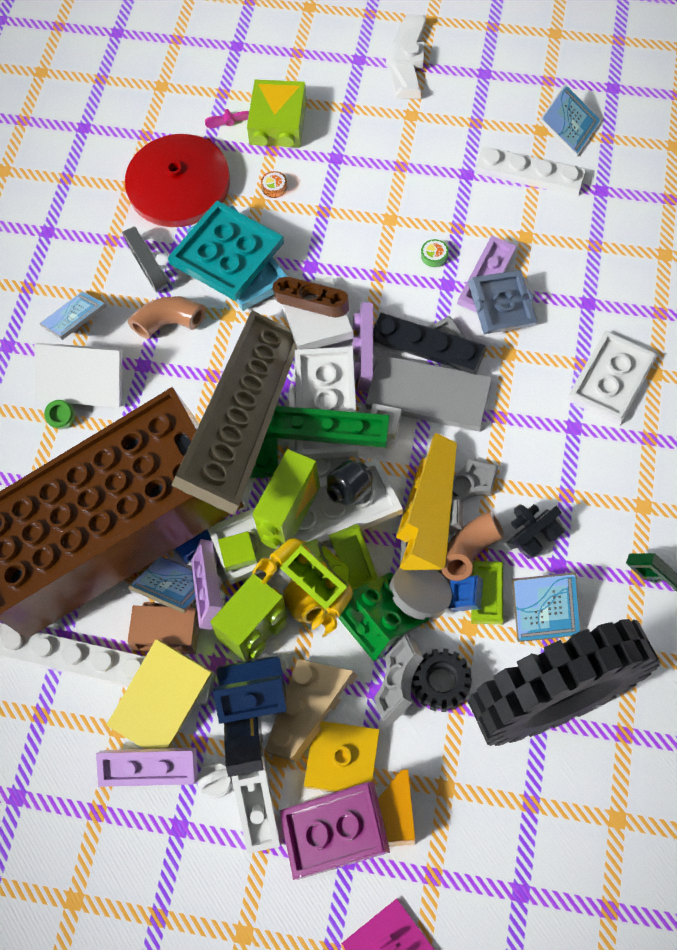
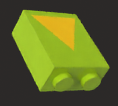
[247,79,307,147]
[252,449,320,549]

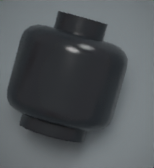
[327,460,373,506]

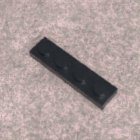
[373,312,487,375]

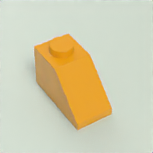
[378,769,415,847]

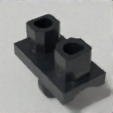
[505,504,566,559]

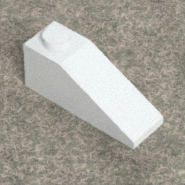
[231,744,280,854]

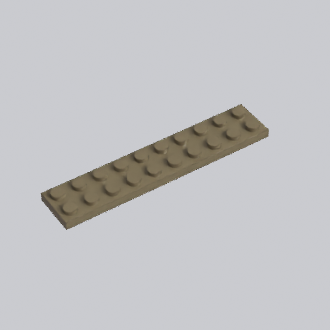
[171,310,297,515]

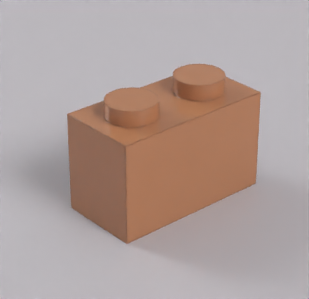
[127,602,199,654]

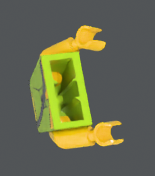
[252,538,353,637]

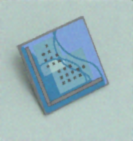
[39,291,107,340]

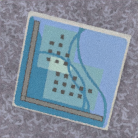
[539,84,601,157]

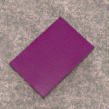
[279,782,390,880]

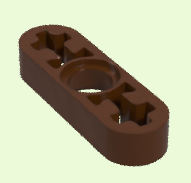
[273,277,350,318]

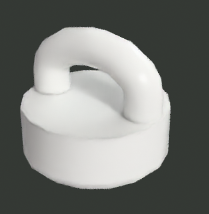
[198,763,232,799]

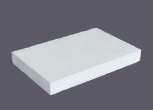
[282,276,354,350]
[566,330,658,426]
[34,343,122,408]

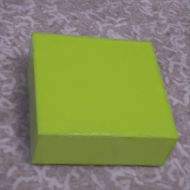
[218,531,257,572]

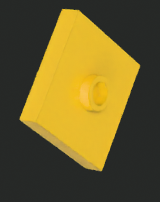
[304,721,379,793]

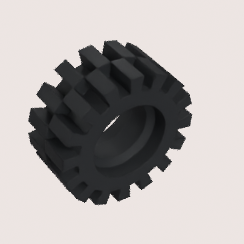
[412,648,472,712]

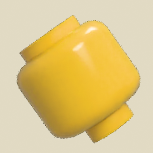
[283,580,326,624]

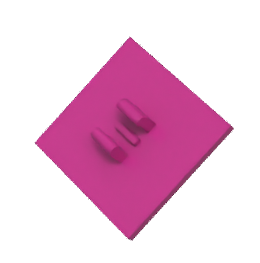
[341,898,434,950]

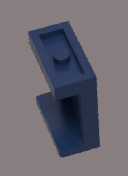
[213,656,287,724]

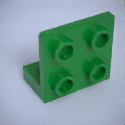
[338,572,430,662]

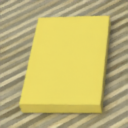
[106,639,213,749]

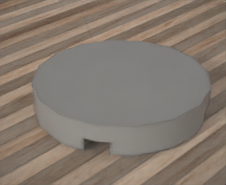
[389,568,452,620]

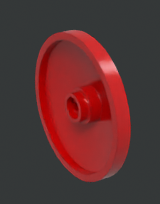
[125,134,230,227]

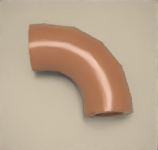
[128,296,206,339]
[441,511,505,581]

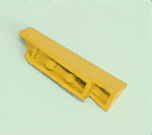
[396,433,457,570]

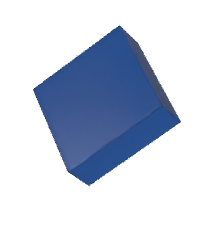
[448,575,483,612]

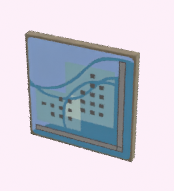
[128,557,196,613]
[512,572,581,642]

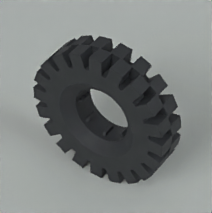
[468,619,661,746]

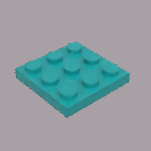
[167,201,284,301]

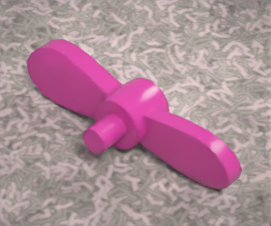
[205,109,249,129]

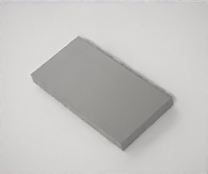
[366,355,492,432]

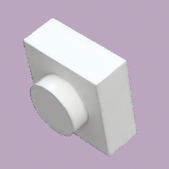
[370,403,402,440]

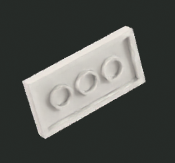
[295,347,358,459]

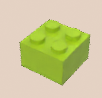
[210,574,288,662]

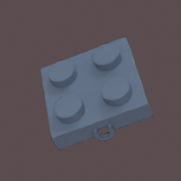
[468,270,537,335]

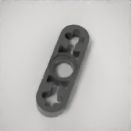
[122,226,169,293]

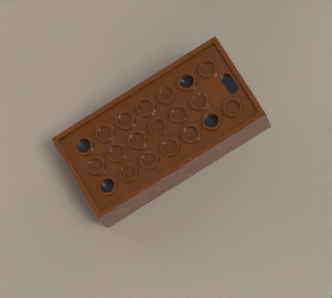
[0,386,244,639]

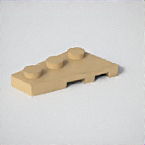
[264,659,358,762]

